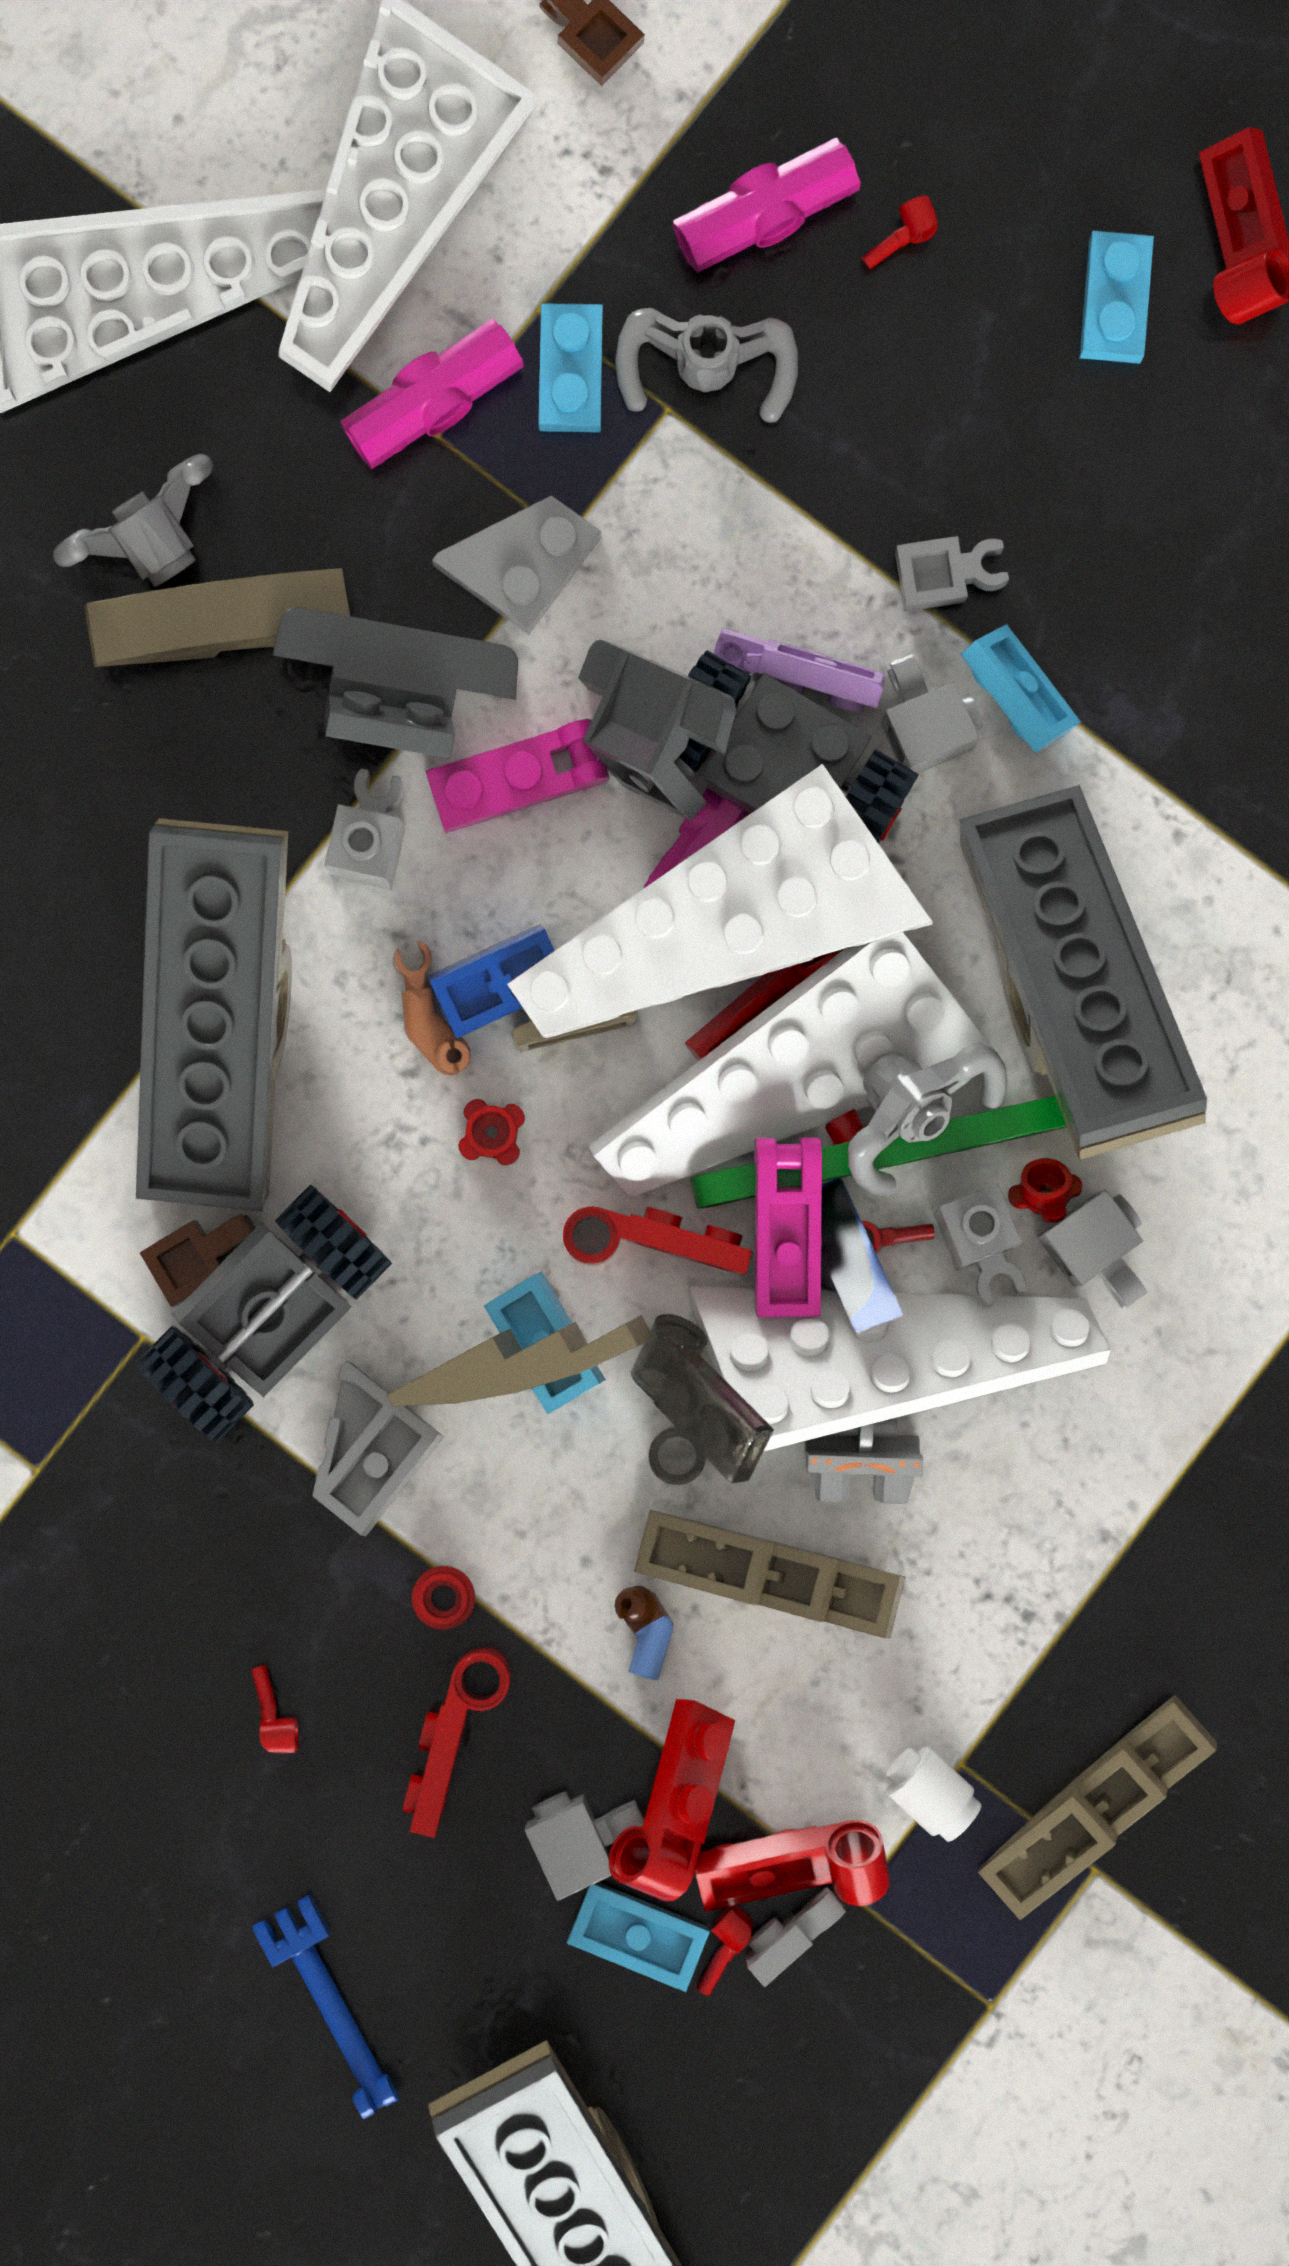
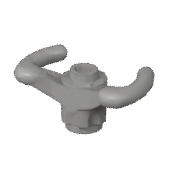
[615,308,798,423]
[53,454,213,587]
[848,1042,1007,1196]

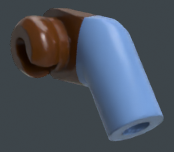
[614,1586,673,1680]

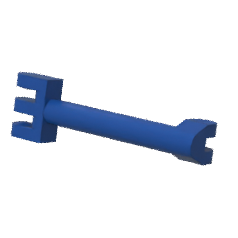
[253,1895,400,2119]

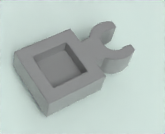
[895,536,1009,612]
[745,1886,846,1988]

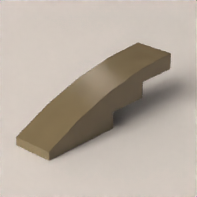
[84,568,350,667]
[386,1315,654,1406]
[634,1510,906,1639]
[978,1695,1218,1920]

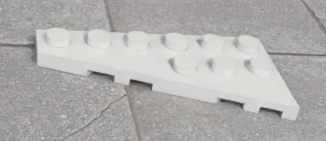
[278,0,538,392]
[0,189,327,413]
[507,764,933,1038]
[589,931,993,1198]
[689,1286,1110,1456]

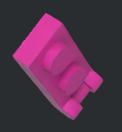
[425,719,610,834]
[754,1138,822,1317]

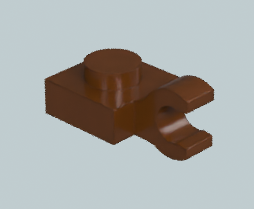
[539,0,645,86]
[139,1214,255,1307]

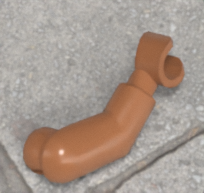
[393,941,471,1075]

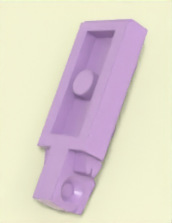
[713,629,886,712]

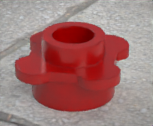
[458,1099,525,1166]
[1008,1158,1082,1223]

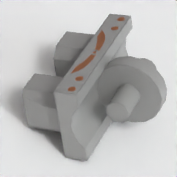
[805,1419,923,1504]

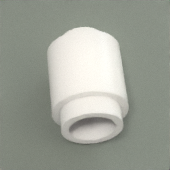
[886,1746,981,1842]

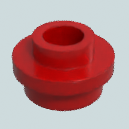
[412,1566,475,1630]

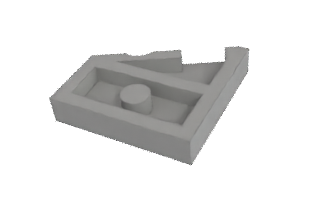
[432,495,602,635]
[312,1360,444,1536]

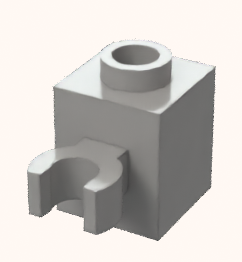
[881,653,983,773]
[324,769,405,890]
[933,1183,1026,1306]
[1037,1190,1148,1308]
[525,1792,644,1901]

